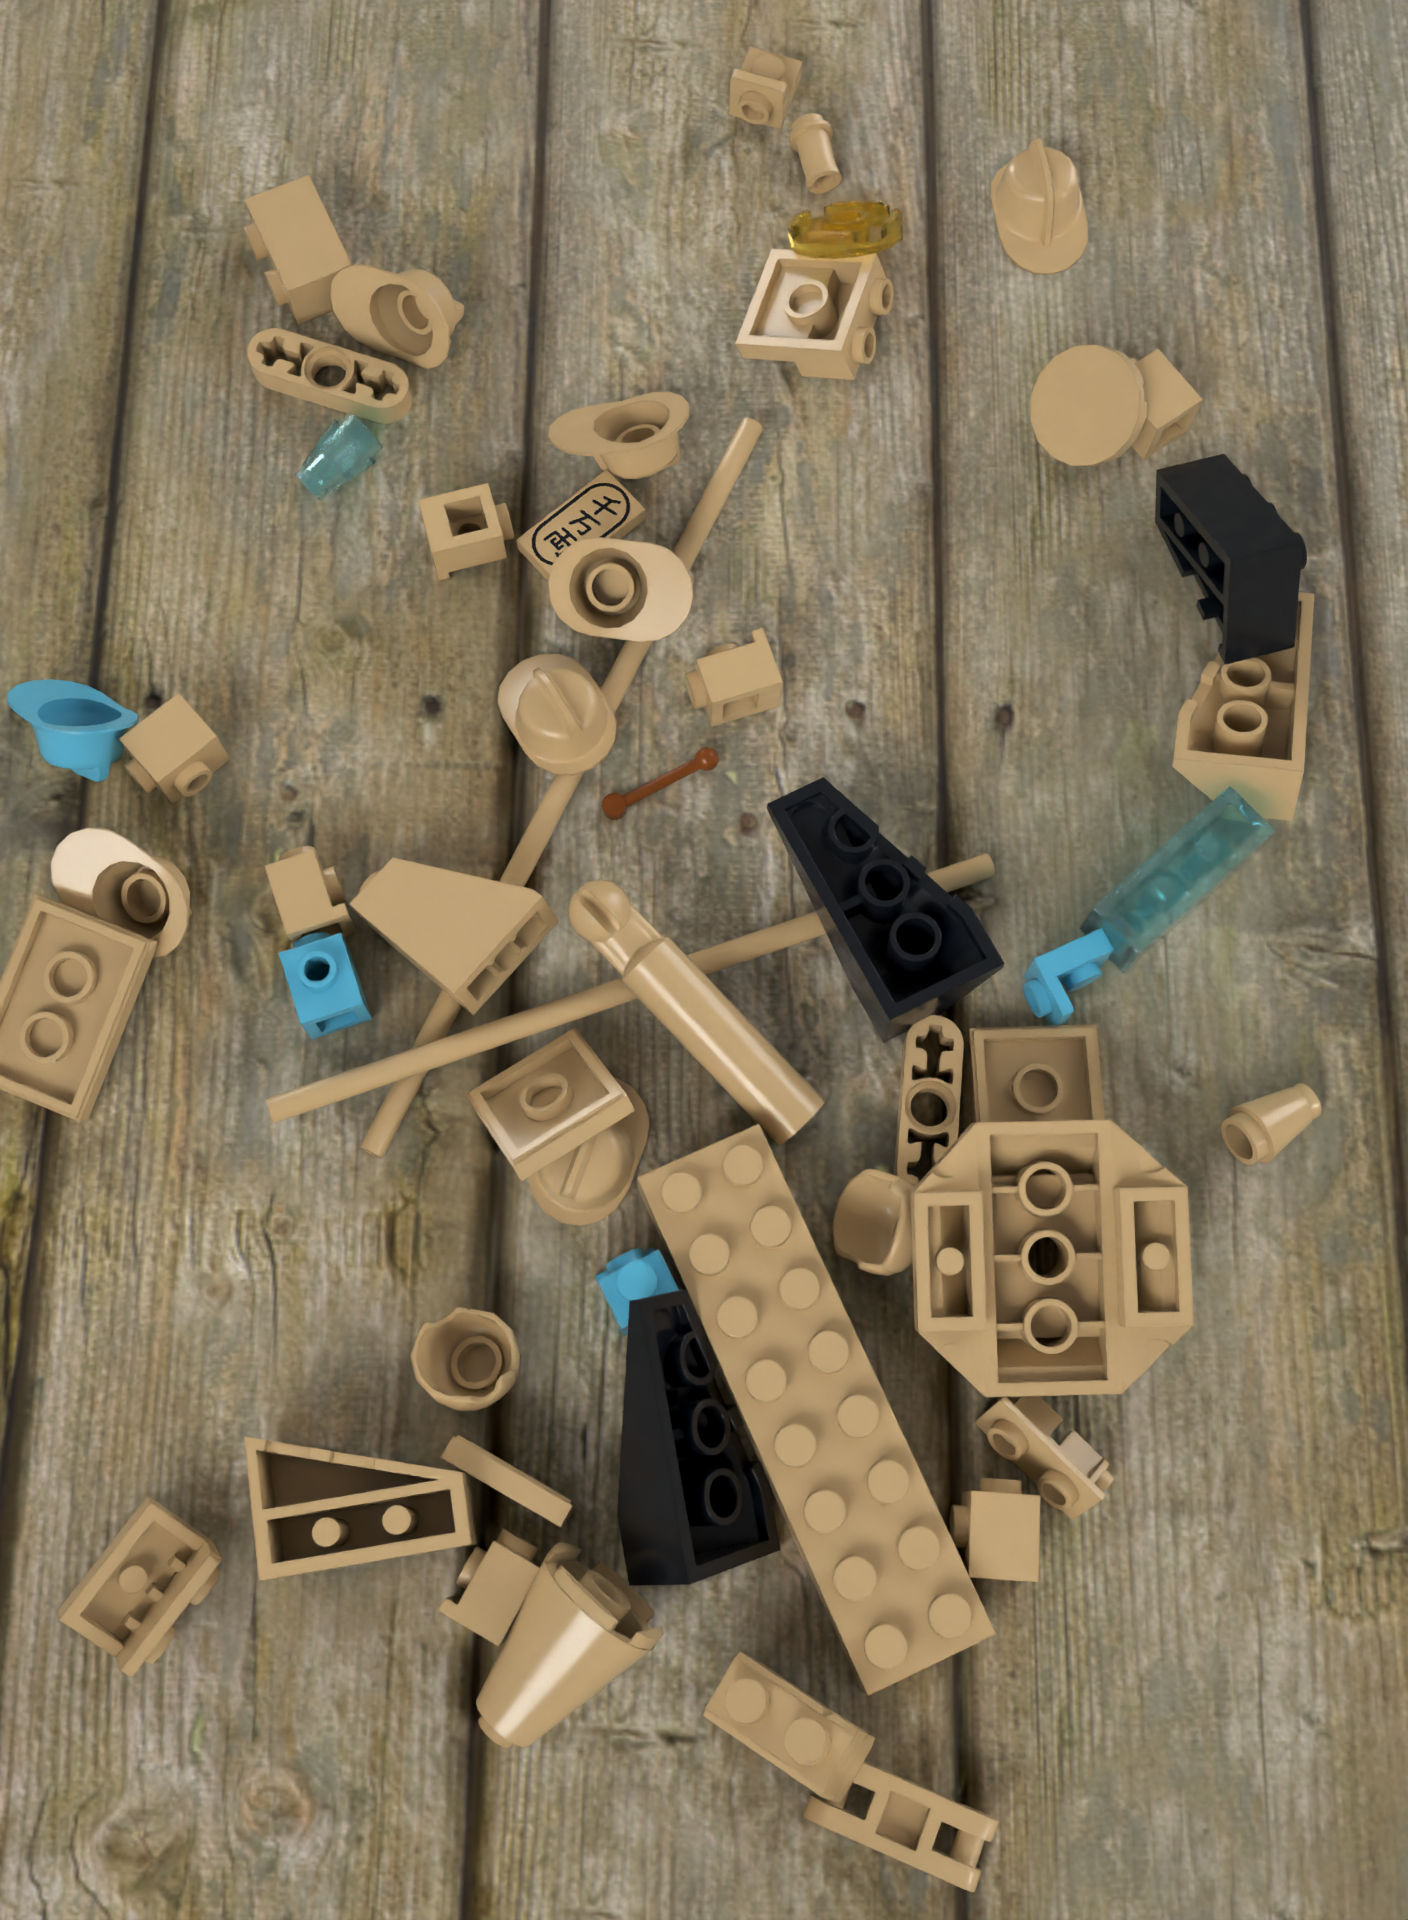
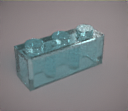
[1079,786,1276,974]

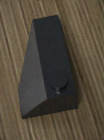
[767,777,1005,1043]
[617,1289,781,1586]

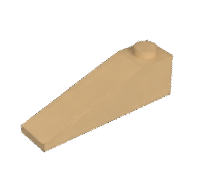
[1172,592,1314,821]

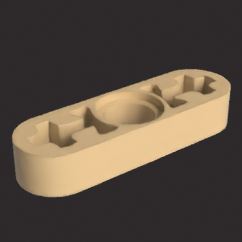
[247,328,412,424]
[894,1015,964,1186]

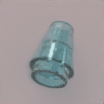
[294,412,383,501]

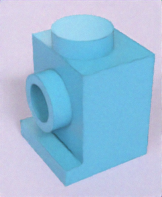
[595,1247,679,1336]

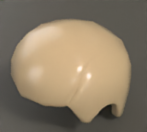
[832,1169,916,1276]
[410,1307,522,1412]

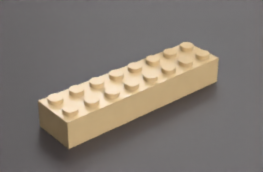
[637,1124,996,1696]

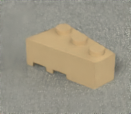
[244,1436,479,1581]

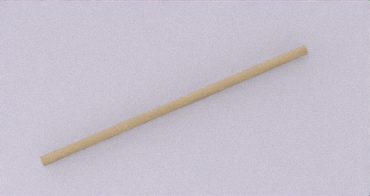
[266,853,995,1123]

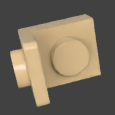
[729,46,803,130]

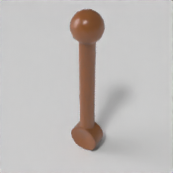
[602,747,719,820]

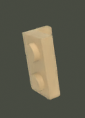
[57,1496,222,1677]

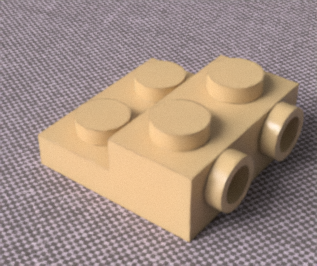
[735,249,893,380]

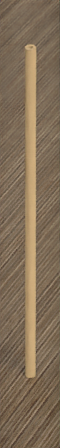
[359,417,763,1159]

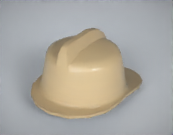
[990,138,1088,275]
[330,264,464,369]
[548,392,690,479]
[548,537,694,642]
[497,654,617,775]
[51,827,192,959]
[528,1077,650,1226]

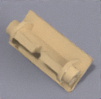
[974,1396,1115,1520]

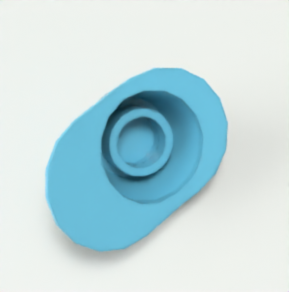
[7,679,138,782]

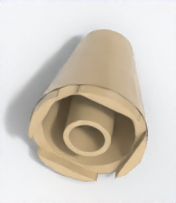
[476,1542,664,1748]

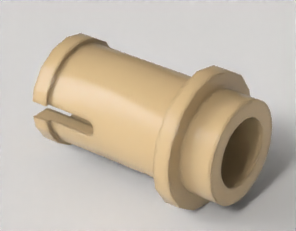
[789,113,842,194]

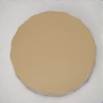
[1030,344,1147,466]

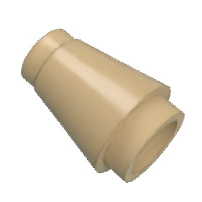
[1221,1083,1322,1165]

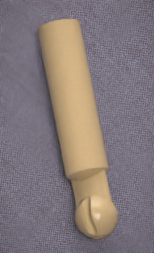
[568,879,825,1146]

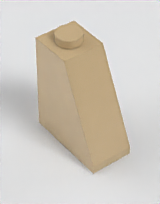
[349,857,559,1015]

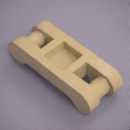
[803,1761,999,1892]

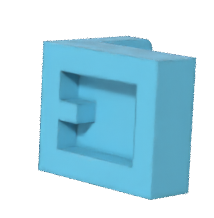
[1022,928,1114,1026]

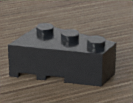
[1155,454,1307,665]

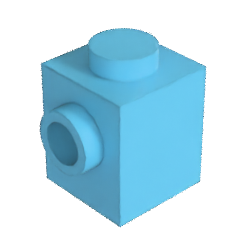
[279,932,372,1039]

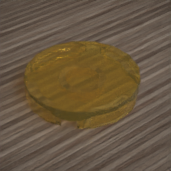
[788,200,904,259]

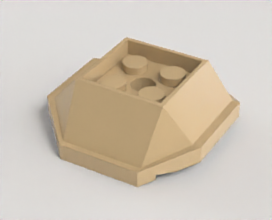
[911,1120,1194,1397]

